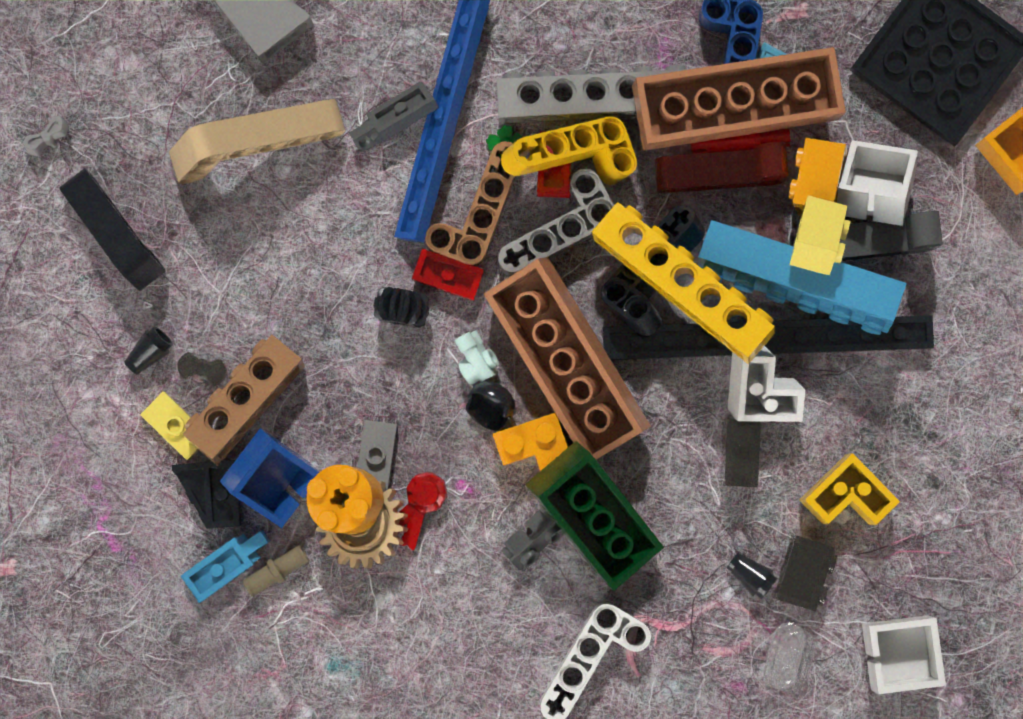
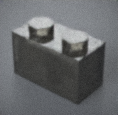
[720,419,761,488]
[773,535,837,612]

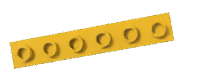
[592,202,775,365]

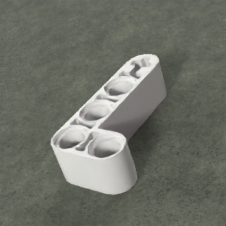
[540,602,651,719]

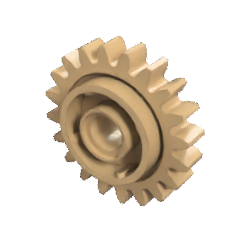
[316,481,408,569]

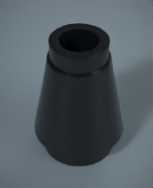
[124,327,173,375]
[727,552,778,599]

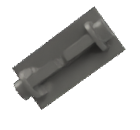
[501,507,563,571]

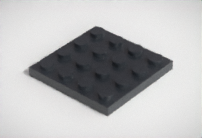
[850,0,1023,147]

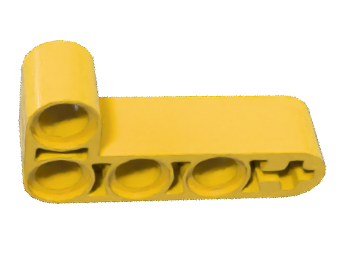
[501,116,637,185]

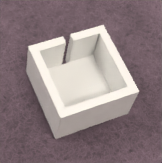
[837,140,918,226]
[862,615,946,694]

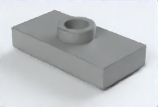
[357,420,398,490]

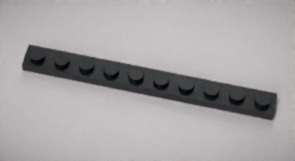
[602,315,934,360]

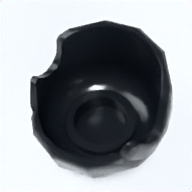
[465,381,515,431]

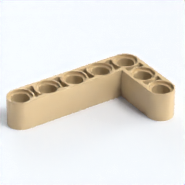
[169,99,346,184]

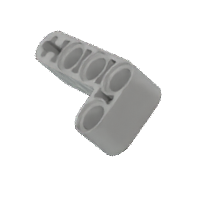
[498,169,614,276]

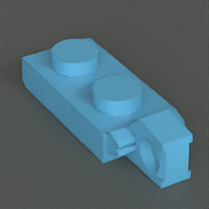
[181,530,271,603]

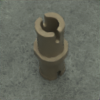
[243,545,310,597]

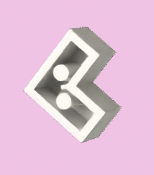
[728,346,805,422]

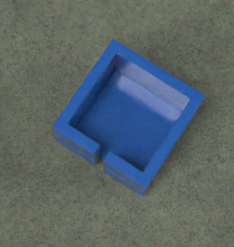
[220,428,319,528]

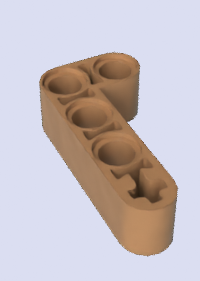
[425,141,516,266]

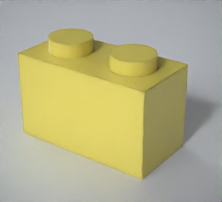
[789,195,850,275]

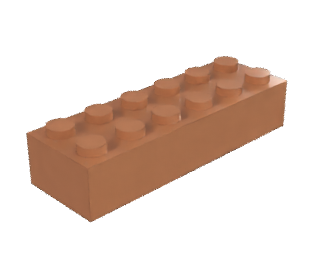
[632,47,846,151]
[484,257,651,460]

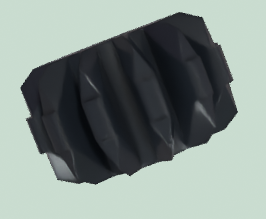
[373,287,430,328]

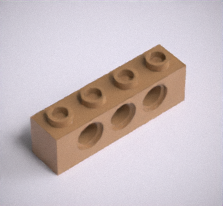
[183,335,305,466]

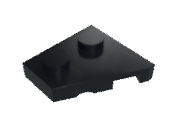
[171,460,242,529]

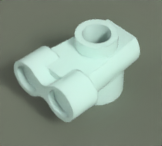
[454,330,499,385]

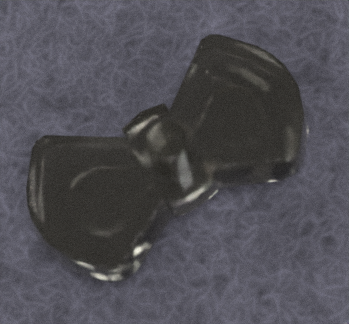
[177,352,227,386]

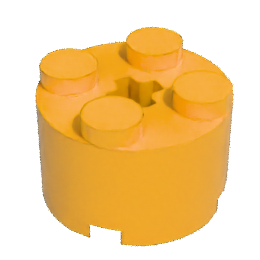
[307,465,384,534]

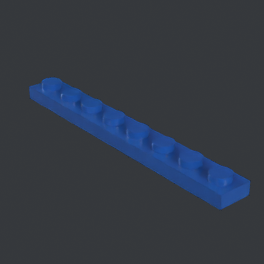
[394,0,490,243]

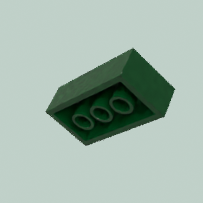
[525,441,664,591]

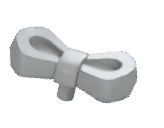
[23,116,69,156]

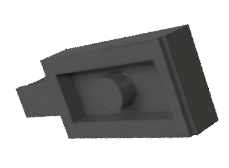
[349,82,439,152]

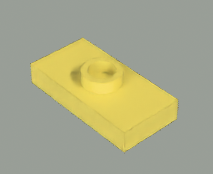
[140,391,199,461]

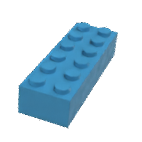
[698,220,907,335]

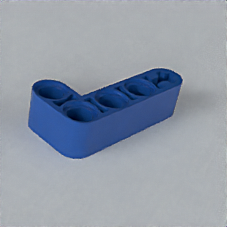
[699,0,763,64]

